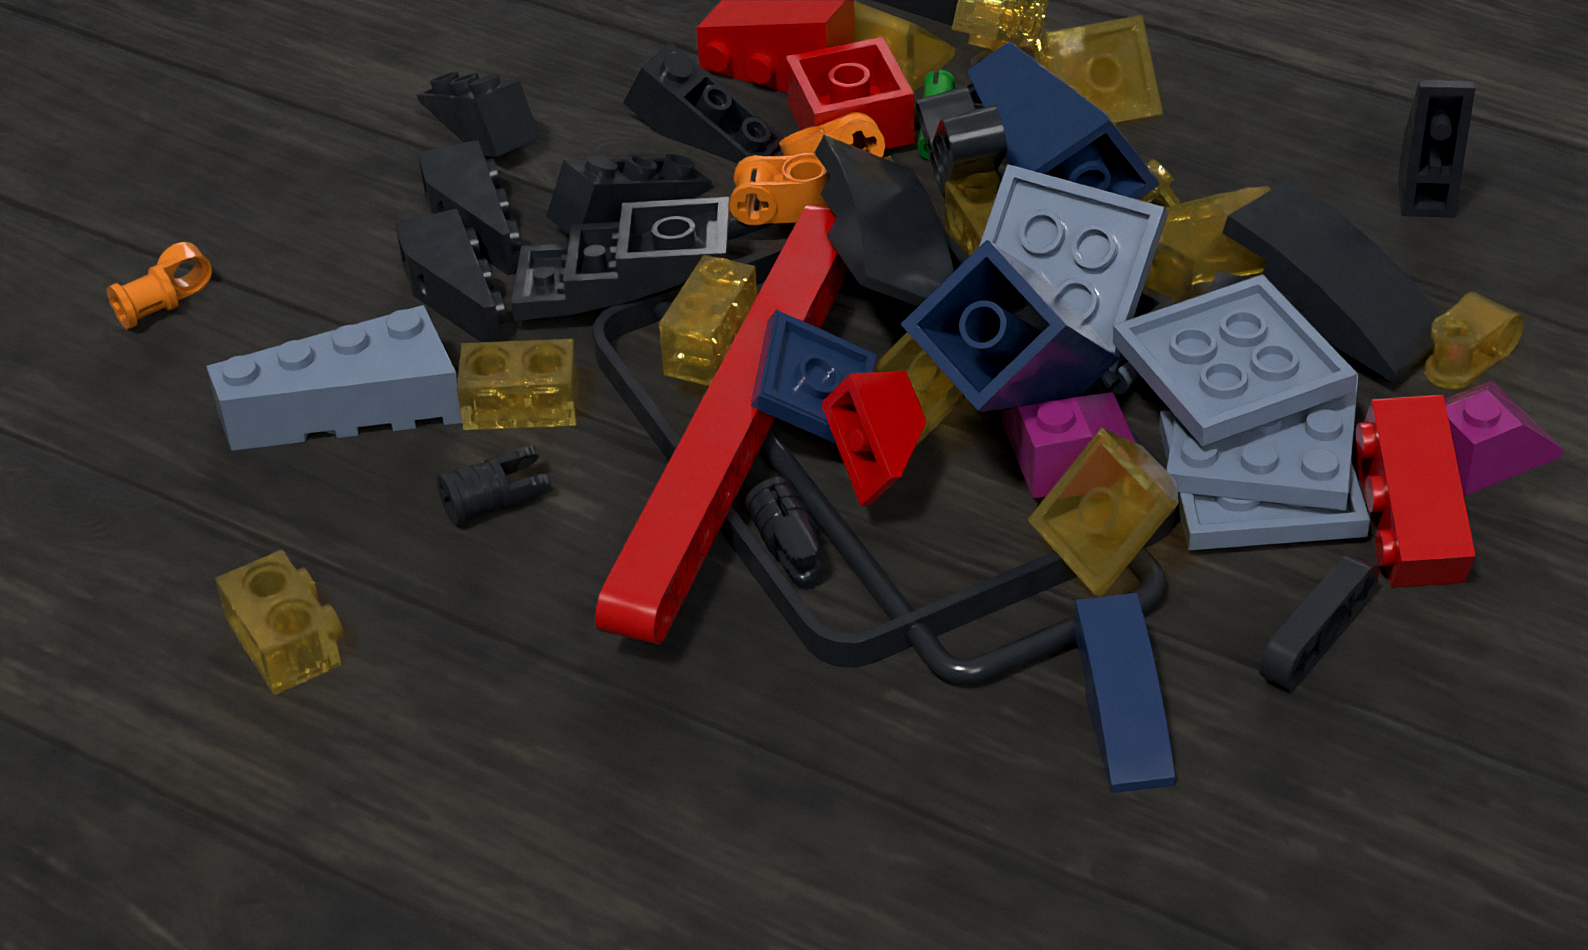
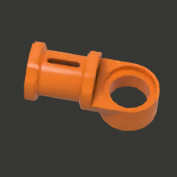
[106,242,212,330]

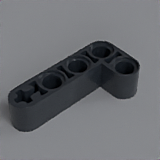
[915,86,1007,194]

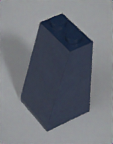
[967,41,1160,199]
[901,239,1120,412]

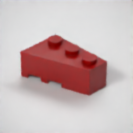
[696,0,855,93]
[1353,395,1476,588]

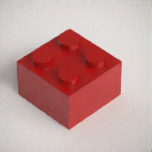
[786,37,915,151]

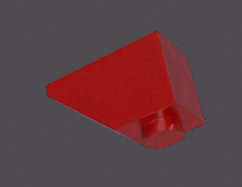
[821,371,927,506]

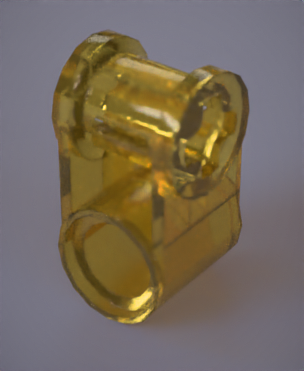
[1425,291,1525,389]

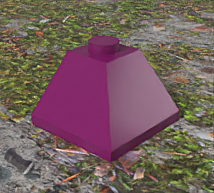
[1445,380,1563,496]
[1001,392,1148,499]

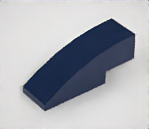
[1074,593,1175,793]

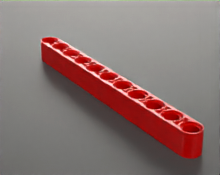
[595,204,850,645]

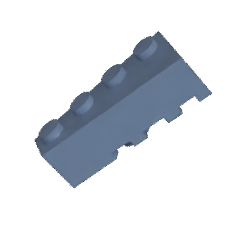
[206,305,464,451]

